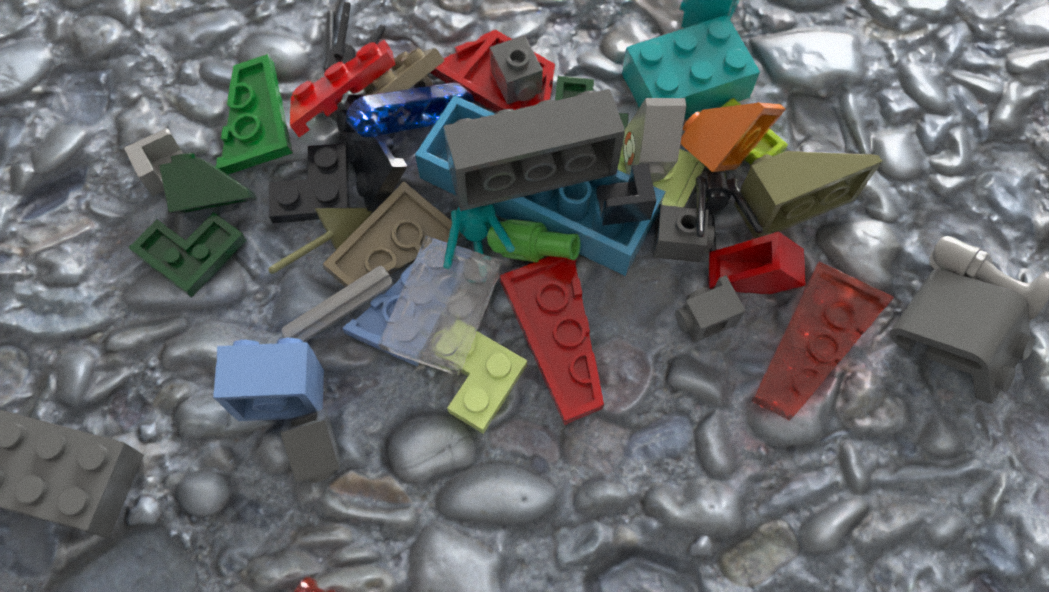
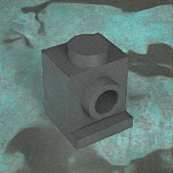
[675,276,746,343]

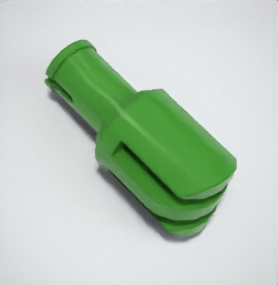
[487,219,581,262]

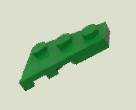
[216,54,293,175]

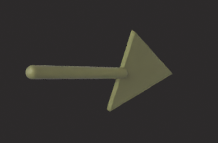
[268,208,372,274]

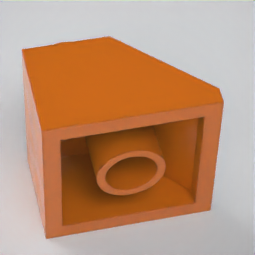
[680,102,786,172]

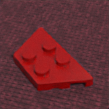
[430,29,555,113]

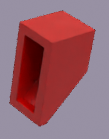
[709,231,806,295]

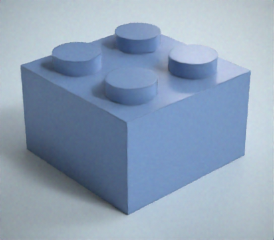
[213,338,324,421]

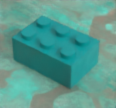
[622,15,760,120]

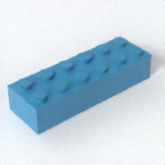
[415,95,665,276]

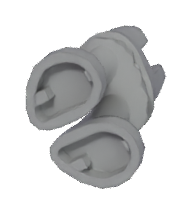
[929,236,1049,322]

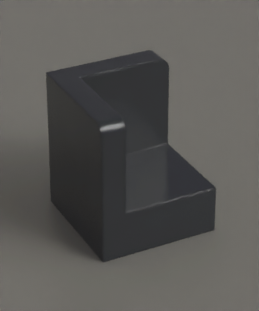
[596,164,656,226]

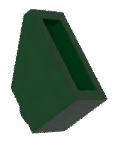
[159,153,256,214]

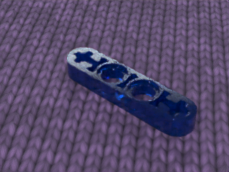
[346,82,474,137]

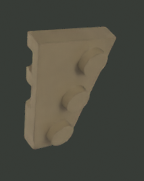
[323,182,462,287]

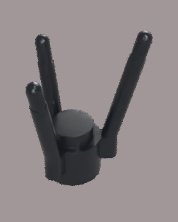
[323,1,386,71]
[695,170,763,252]

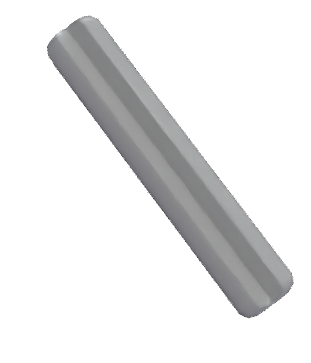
[281,266,393,342]

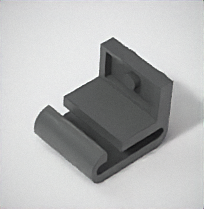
[890,269,1035,404]

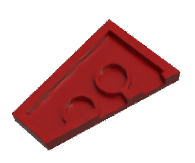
[290,40,396,138]

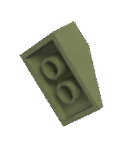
[734,151,882,238]

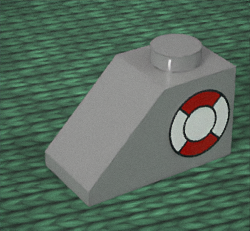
[622,98,686,182]

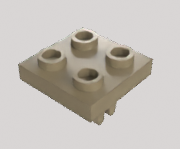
[359,47,445,127]

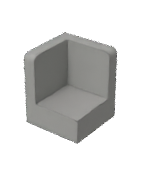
[124,129,183,196]

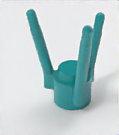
[443,204,515,284]

